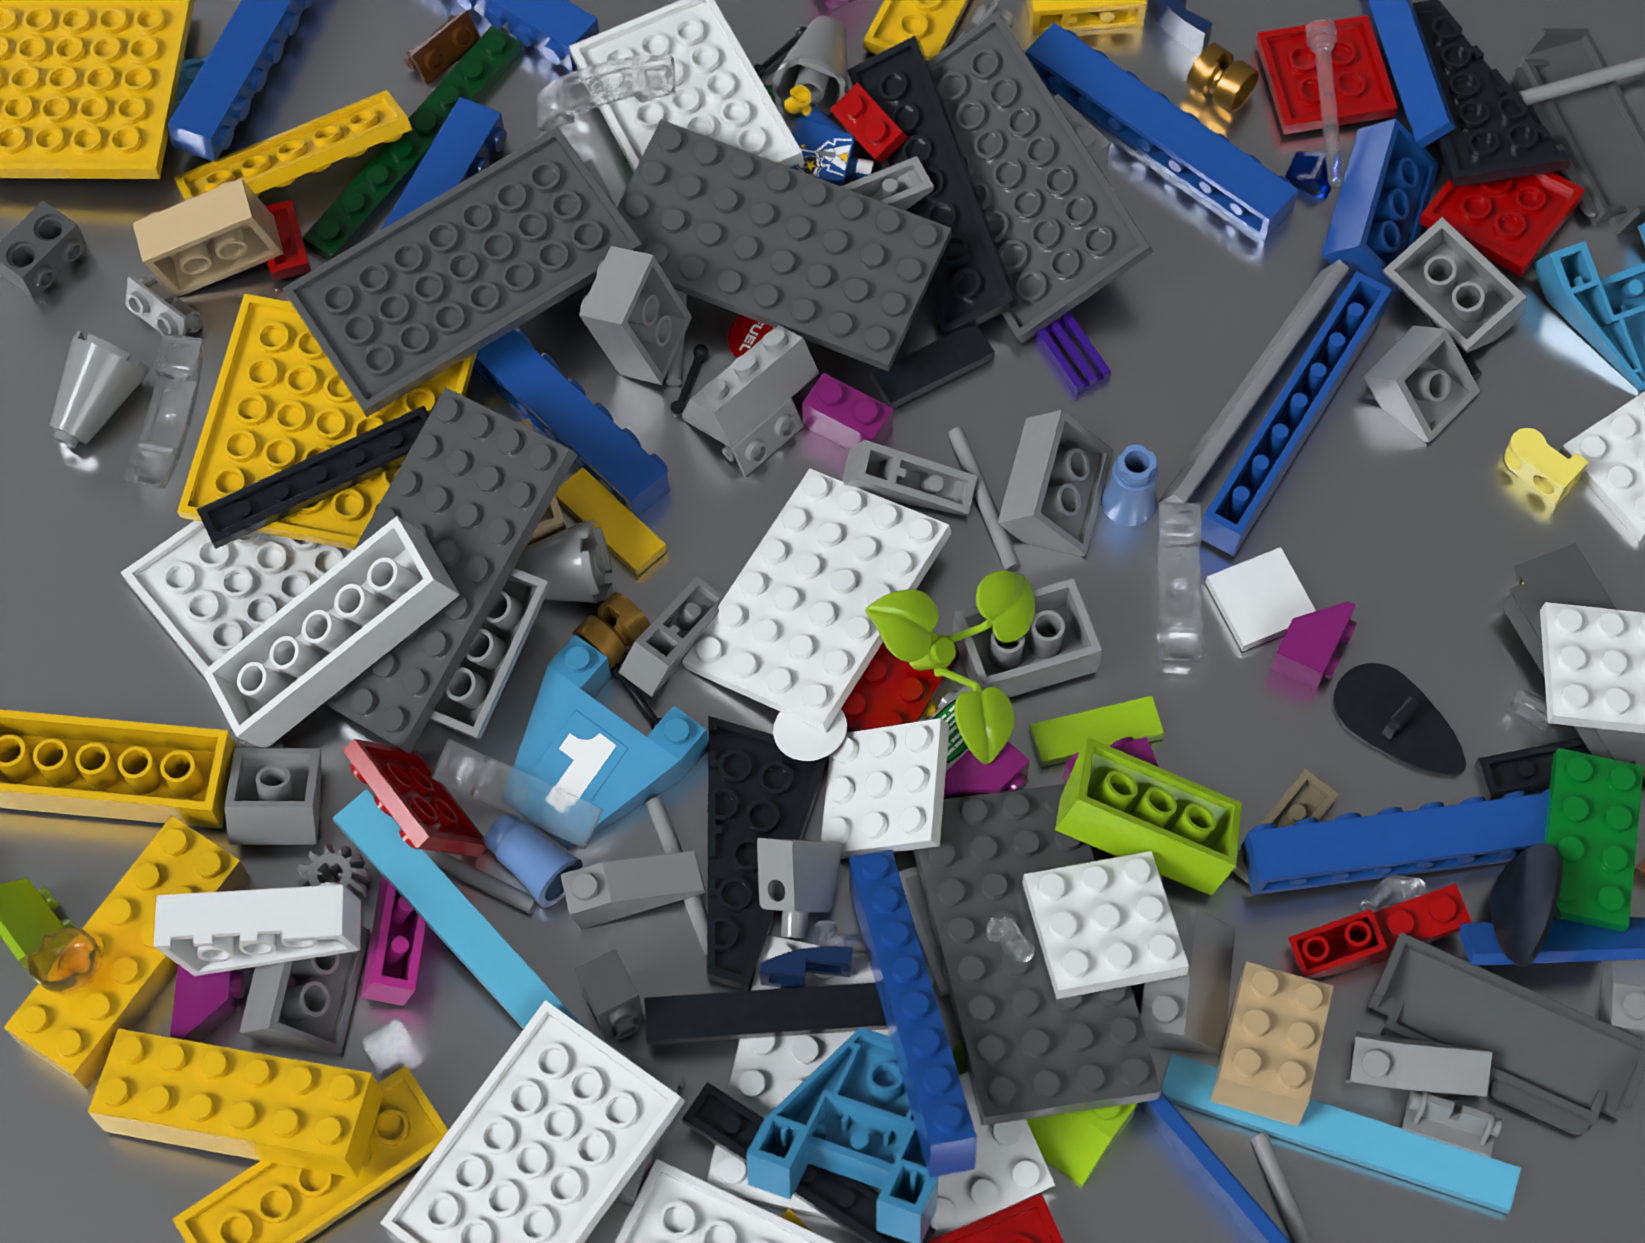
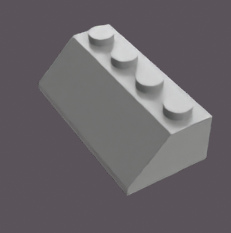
[429,568,552,740]

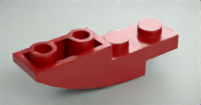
[1288,883,1472,979]

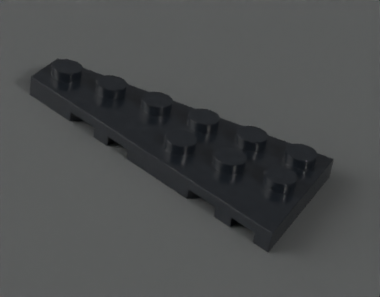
[1413,0,1571,188]
[707,716,830,991]

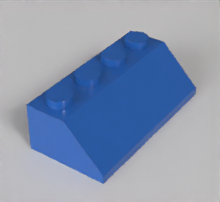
[1321,119,1439,292]

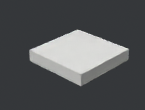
[1205,547,1316,652]

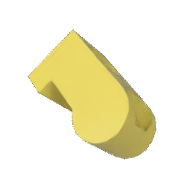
[1504,428,1589,505]

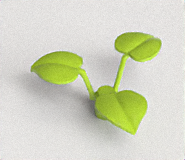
[865,570,1035,764]

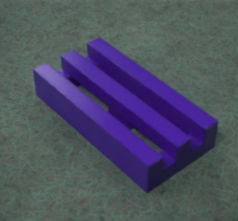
[1034,311,1111,396]

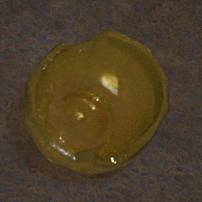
[27,928,102,996]

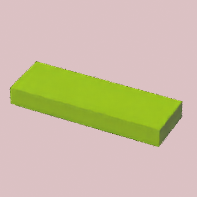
[1029,696,1164,768]

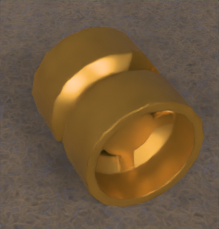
[1186,42,1260,114]
[572,591,651,670]

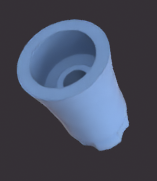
[1101,444,1158,526]
[484,814,583,908]

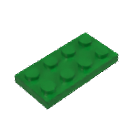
[1544,748,1644,932]

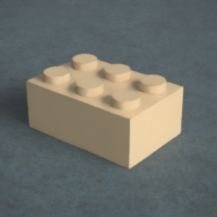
[133,178,284,298]
[1210,962,1334,1127]

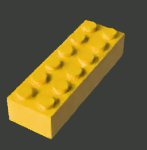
[0,709,237,829]
[4,816,250,1089]
[88,1028,384,1178]

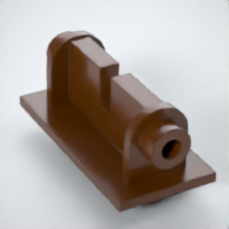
[403,9,481,85]

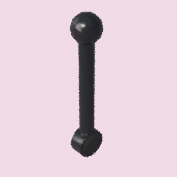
[753,26,807,79]
[670,344,709,418]
[611,664,662,730]

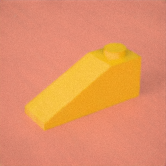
[1027,0,1147,34]

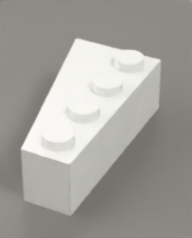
[154,882,361,976]

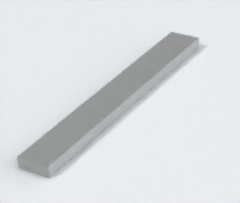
[1157,260,1349,512]

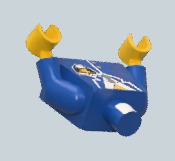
[779,85,875,186]

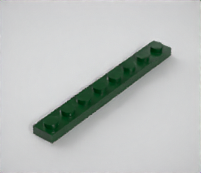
[302,25,523,260]

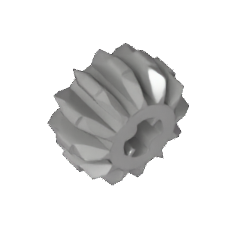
[295,843,371,898]

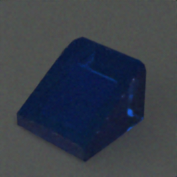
[1284,151,1339,198]

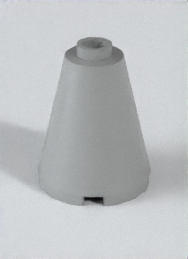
[772,16,848,118]
[49,331,149,448]
[514,520,612,603]

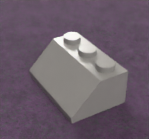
[1383,217,1527,353]
[682,325,819,448]
[997,409,1114,556]
[1138,905,1235,1056]
[239,926,370,1056]

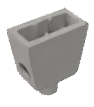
[757,838,842,938]

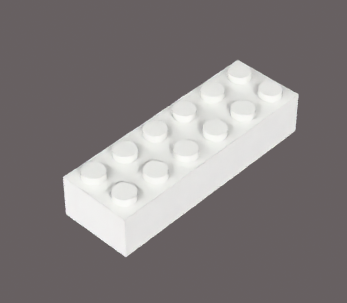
[203,516,460,748]

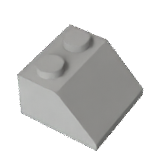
[1363,326,1480,442]
[224,748,321,845]

